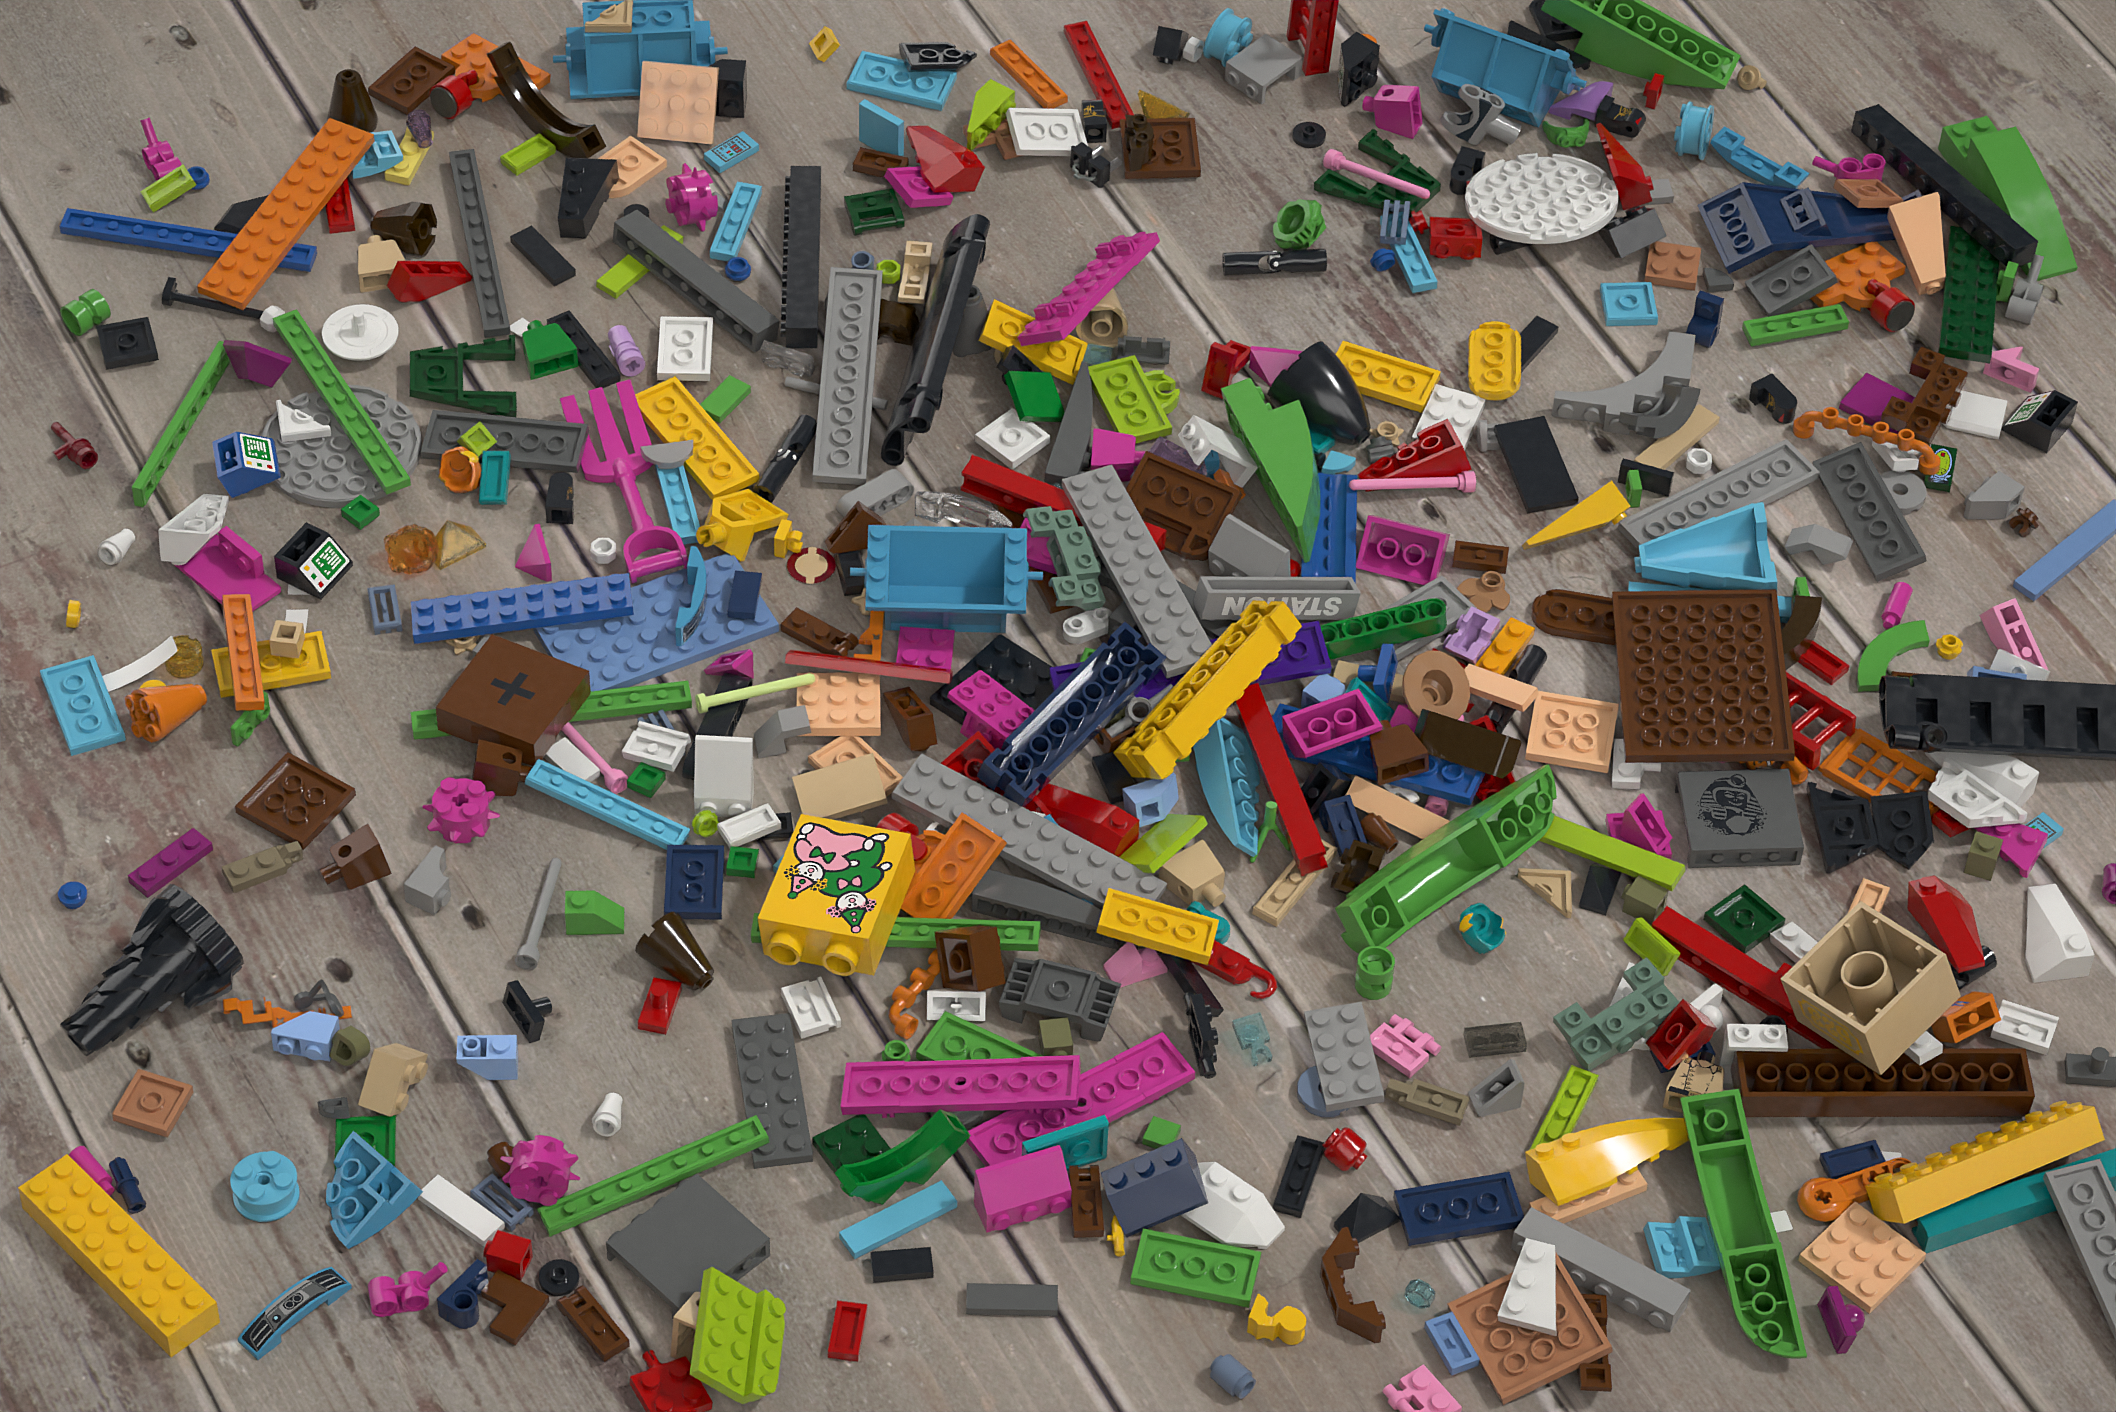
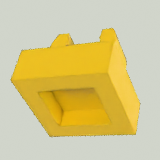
[774,519,803,559]

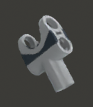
[1440,84,1521,145]

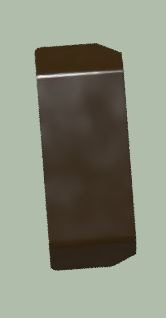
[1414,709,1522,779]

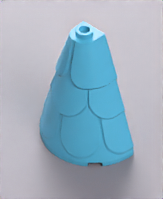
[1634,502,1777,590]

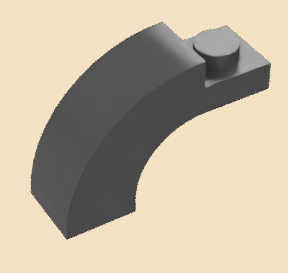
[1619,383,1701,438]

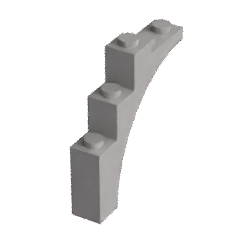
[1552,331,1695,435]

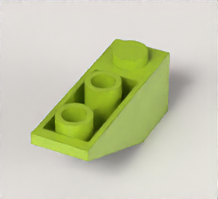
[967,79,1016,151]

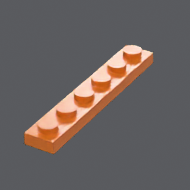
[222,594,265,711]

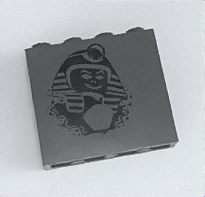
[1675,768,1804,868]

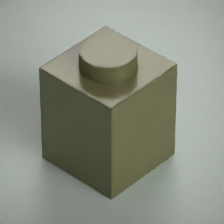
[1964,831,2003,881]
[1621,875,1669,925]
[1038,1017,1073,1056]

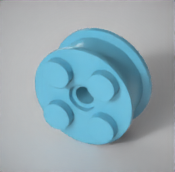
[1203,8,1253,68]
[1674,101,1714,160]
[230,1151,300,1222]

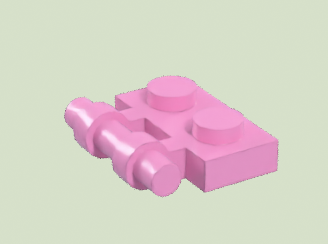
[1370,1014,1441,1078]
[1383,1364,1462,1412]

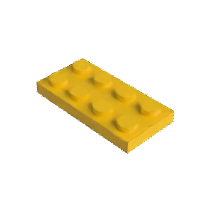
[978,299,1088,385]
[1336,341,1441,413]
[211,631,331,698]
[1096,888,1219,965]

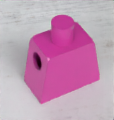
[1362,85,1423,139]
[1091,428,1151,482]

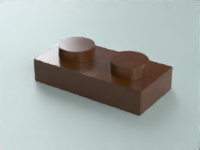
[853,147,909,178]
[1452,540,1509,574]

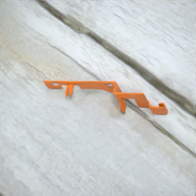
[852,611,884,673]
[223,997,352,1028]

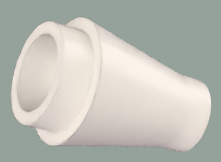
[98,529,135,565]
[592,1093,623,1136]

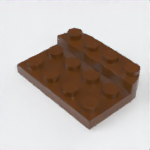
[1126,451,1242,561]

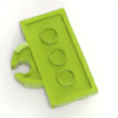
[1088,355,1180,444]

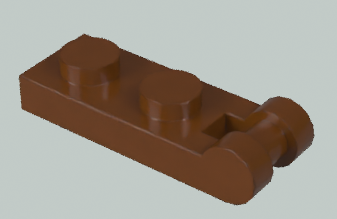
[780,607,859,657]
[1068,1165,1104,1238]
[556,1285,630,1362]

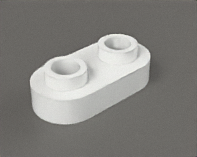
[1063,607,1112,644]

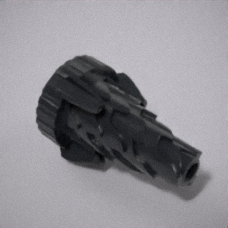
[60,884,244,1056]

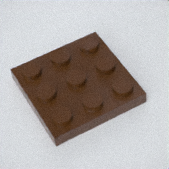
[1119,118,1201,179]
[235,752,356,850]

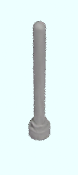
[515,858,562,970]

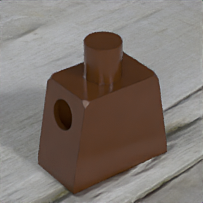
[1369,720,1429,786]
[472,740,533,796]
[319,824,392,890]

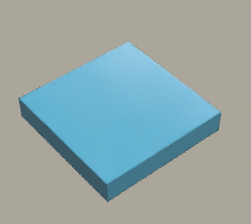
[859,99,904,157]
[1599,282,1658,326]

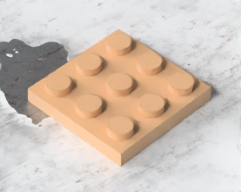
[637,61,719,144]
[797,672,881,736]
[1525,691,1619,773]
[1798,1202,1926,1314]

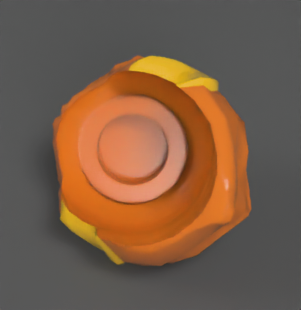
[438,446,481,493]

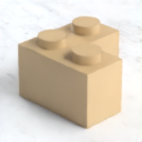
[358,1043,428,1116]

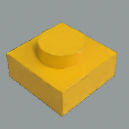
[809,26,840,62]

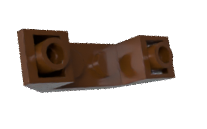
[1320,1227,1386,1343]

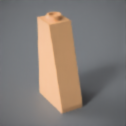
[1887,192,1946,295]

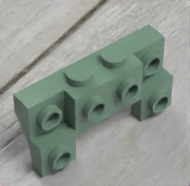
[1023,506,1106,611]
[1553,957,1680,1071]

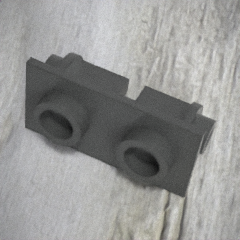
[1117,335,1170,364]

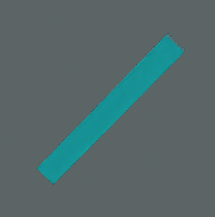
[1911,1148,2116,1254]

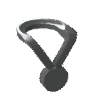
[293,979,344,1017]

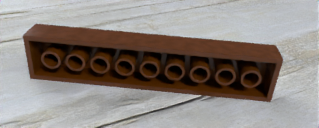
[1730,1048,2035,1117]

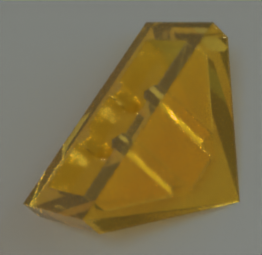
[1138,90,1190,119]
[426,520,486,570]

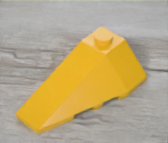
[1522,480,1631,550]

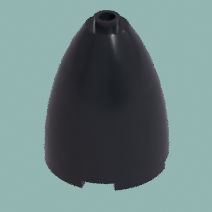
[1267,341,1371,445]

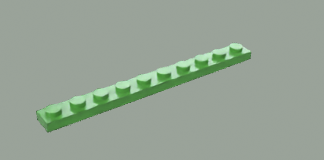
[273,309,411,495]
[411,681,692,740]
[751,913,1041,951]

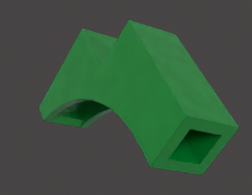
[835,1109,971,1205]

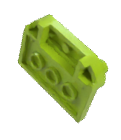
[690,1267,786,1404]

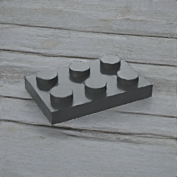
[1745,244,1838,317]

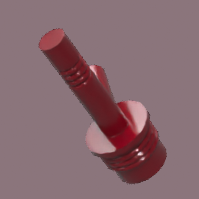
[51,422,98,469]

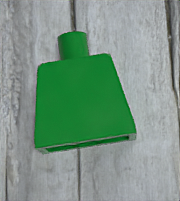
[522,320,578,380]

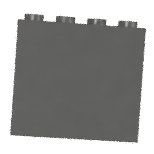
[606,1173,770,1319]

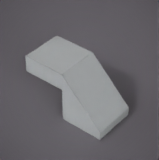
[1785,524,1853,565]
[754,705,811,758]

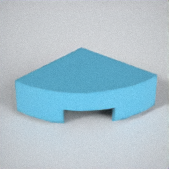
[1321,450,1356,475]

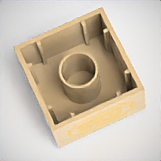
[1781,901,1961,1075]

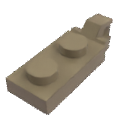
[222,841,303,893]
[1385,1078,1470,1126]

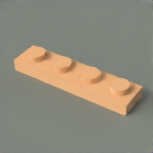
[1528,1170,1648,1224]

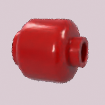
[1322,1127,1368,1171]

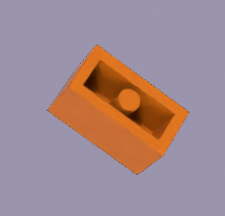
[1931,991,2001,1043]

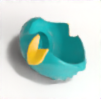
[1459,903,1506,954]

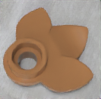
[1457,571,1510,613]

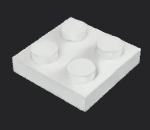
[975,408,1050,470]

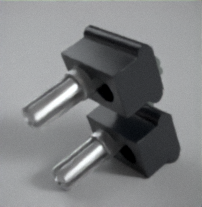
[1070,142,1122,188]

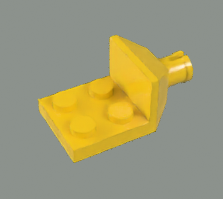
[696,489,789,562]

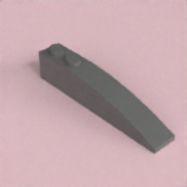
[1044,361,1093,489]
[972,870,1138,950]

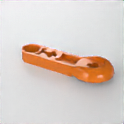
[1797,1157,1912,1222]

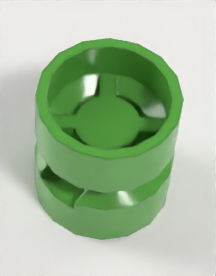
[60,289,111,336]
[1355,946,1395,1000]

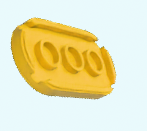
[1468,321,1521,400]

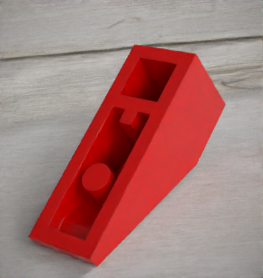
[386,261,472,303]

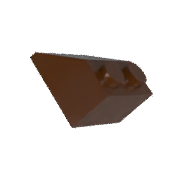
[934,925,1005,992]

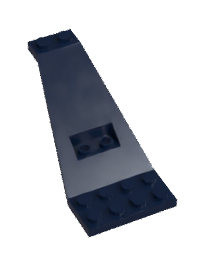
[1697,182,1922,274]

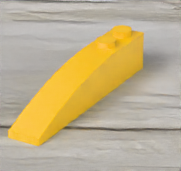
[1525,1118,1689,1206]

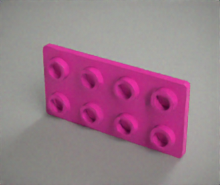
[174,526,281,612]
[947,670,1035,749]

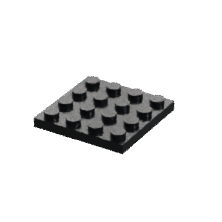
[930,634,1054,725]

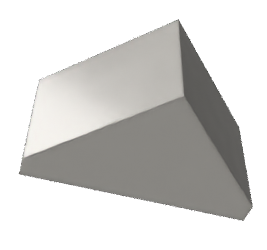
[1468,1059,1525,1117]

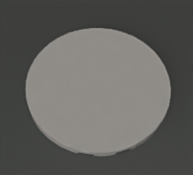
[261,385,422,508]

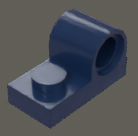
[1686,290,1724,348]
[1319,794,1367,857]
[437,1259,488,1329]

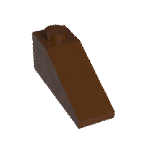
[883,686,938,751]

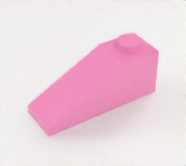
[1979,598,2048,670]

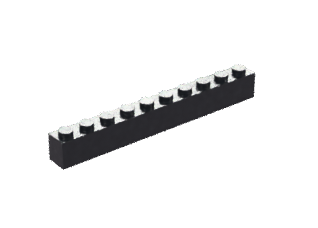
[1851,104,2038,267]
[781,166,821,348]

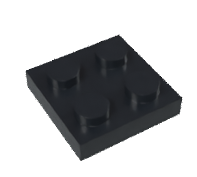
[96,317,159,370]

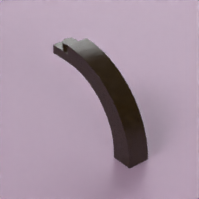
[487,42,607,159]
[1781,595,1822,670]

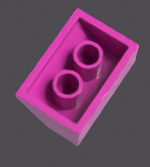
[1356,515,1450,585]
[1282,689,1383,758]
[974,1145,1072,1233]

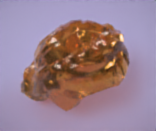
[384,524,439,575]

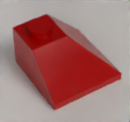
[1646,999,1717,1070]

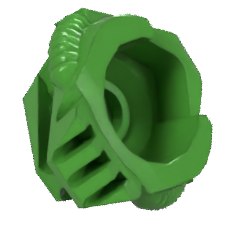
[1273,199,1326,250]

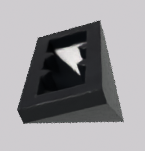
[1579,863,1622,916]
[1334,1193,1400,1243]

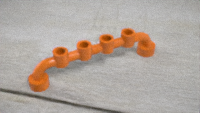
[1793,407,1941,475]
[889,949,940,1040]

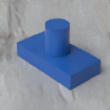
[1358,644,1398,703]

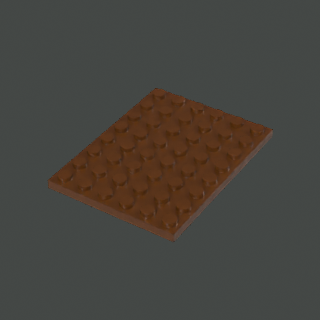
[1612,589,1795,763]

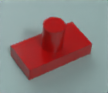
[638,977,682,1035]

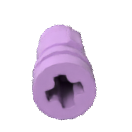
[608,325,645,376]

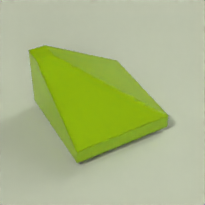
[457,421,497,457]

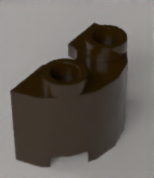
[1124,114,1153,172]
[877,299,919,346]
[1330,840,1386,894]

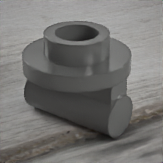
[1366,436,1396,464]

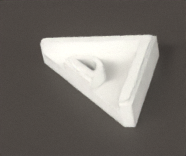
[276,400,331,442]

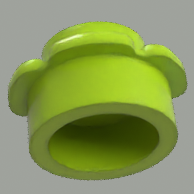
[692,810,719,837]

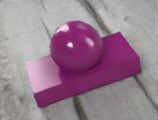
[1817,1286,1865,1354]

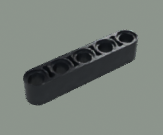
[682,672,753,780]

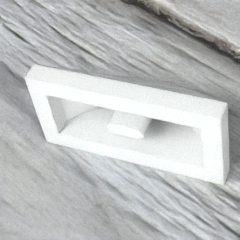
[927,988,986,1021]

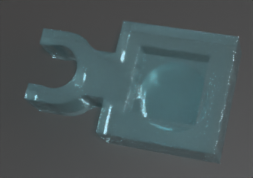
[1232,1012,1273,1066]

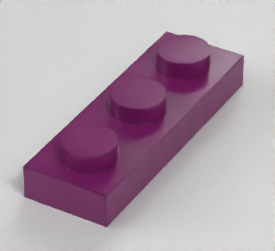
[128,828,213,898]

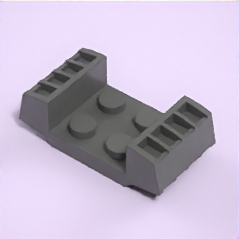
[999,958,1121,1041]

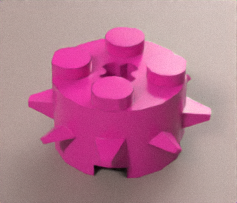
[665,163,718,232]
[423,777,500,843]
[500,1135,580,1206]

